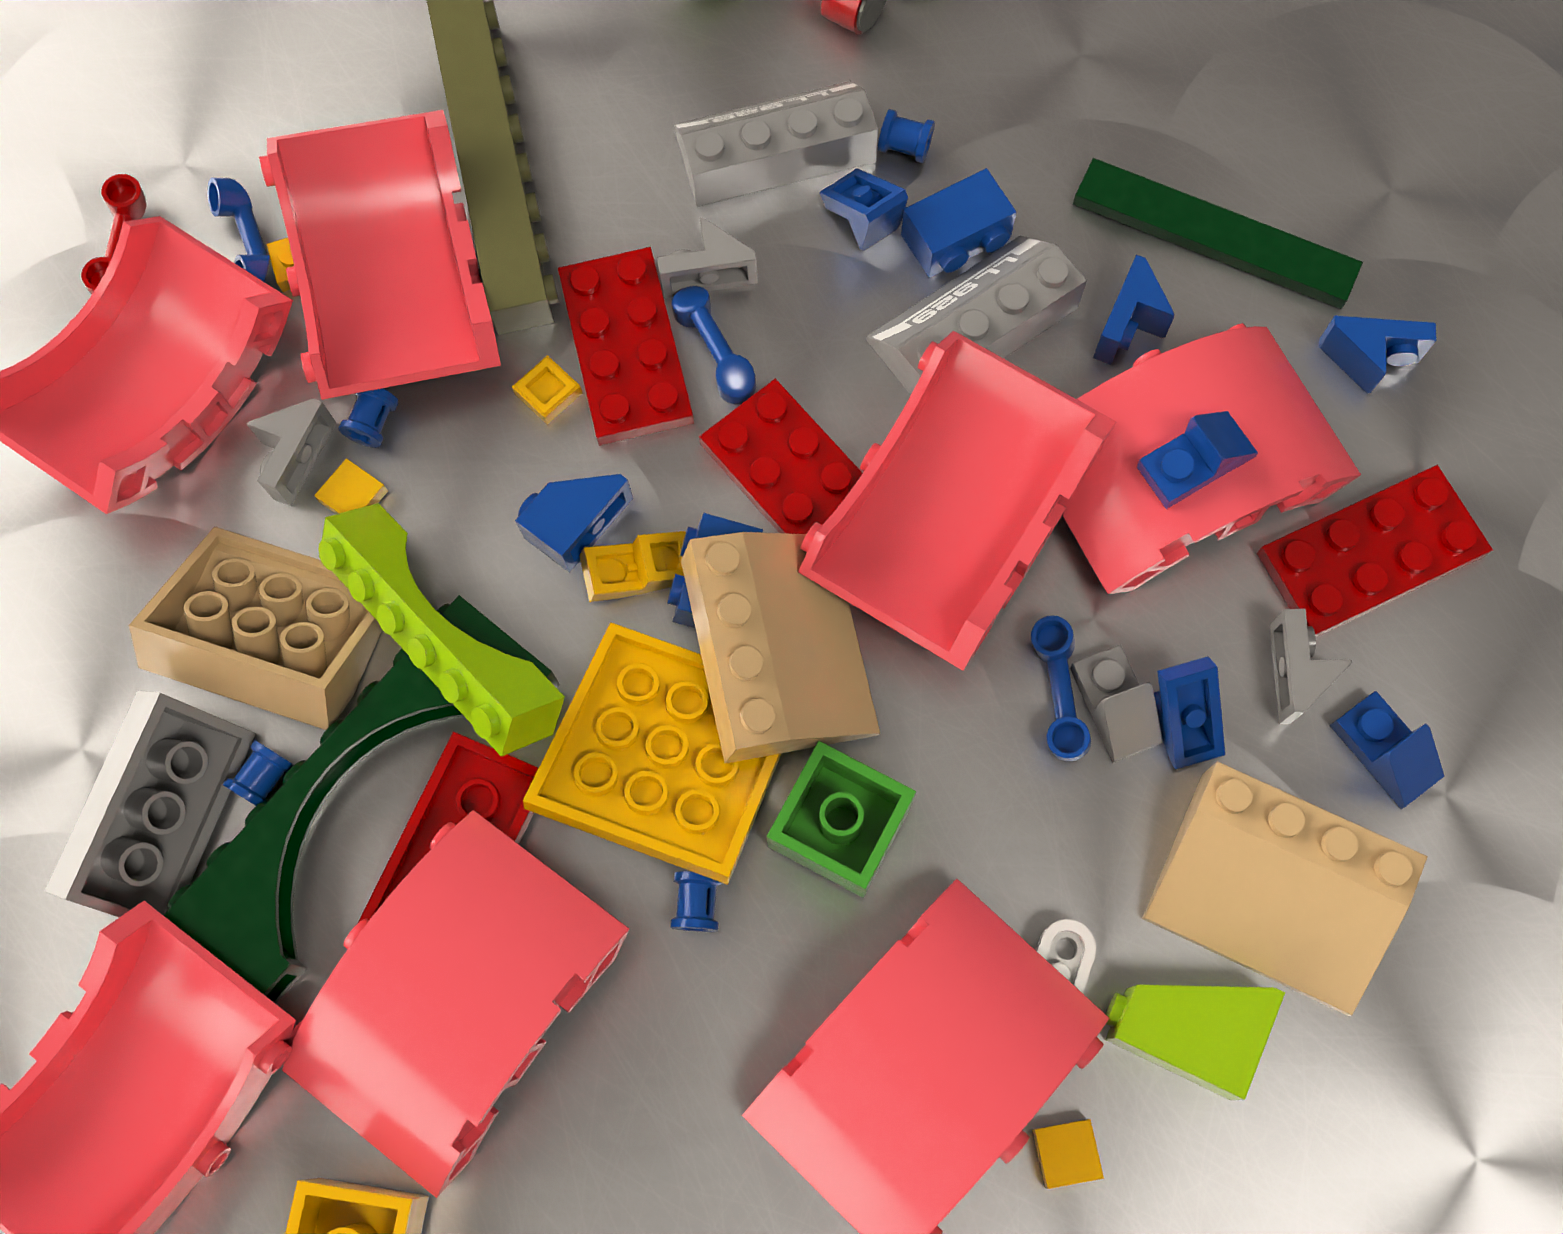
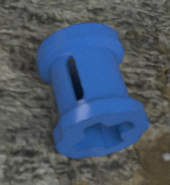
[878,109,935,164]
[338,388,398,448]
[223,740,294,806]
[671,871,722,932]

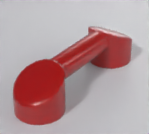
[81,174,147,294]

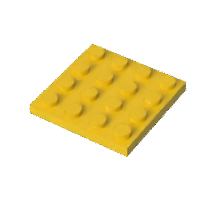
[523,622,782,885]

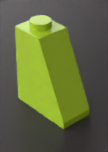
[1105,985,1285,1100]

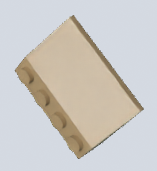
[129,526,382,730]
[681,532,880,764]
[1142,761,1428,1016]

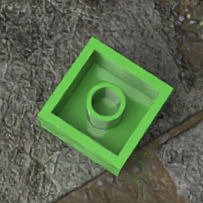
[766,741,916,898]

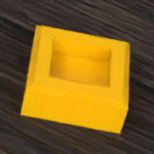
[512,355,583,425]
[314,458,388,514]
[1032,1119,1104,1189]

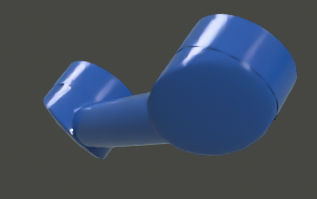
[207,178,270,282]
[671,286,756,404]
[1031,616,1091,761]

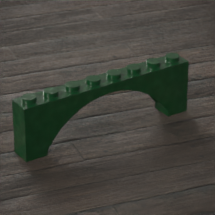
[163,595,560,1004]

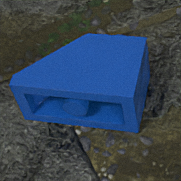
[515,474,633,573]

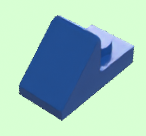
[819,168,908,251]
[1093,254,1174,365]
[1319,316,1436,393]
[1137,411,1258,509]
[1154,656,1225,769]
[1329,691,1445,809]

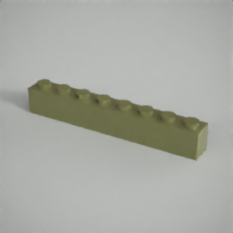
[426,0,559,335]

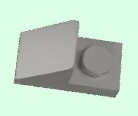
[657,218,758,298]
[247,398,336,506]
[1270,609,1352,725]
[1070,645,1163,763]

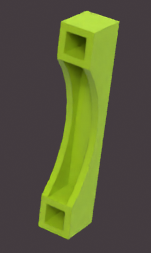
[318,503,565,757]

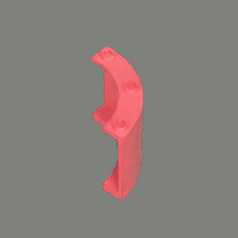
[259,110,501,400]
[0,216,293,514]
[1058,323,1361,594]
[798,331,1116,671]
[282,810,629,1198]
[742,878,1110,1234]
[0,901,296,1234]

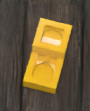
[579,531,686,602]

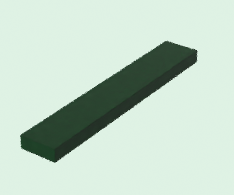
[1073,158,1363,309]

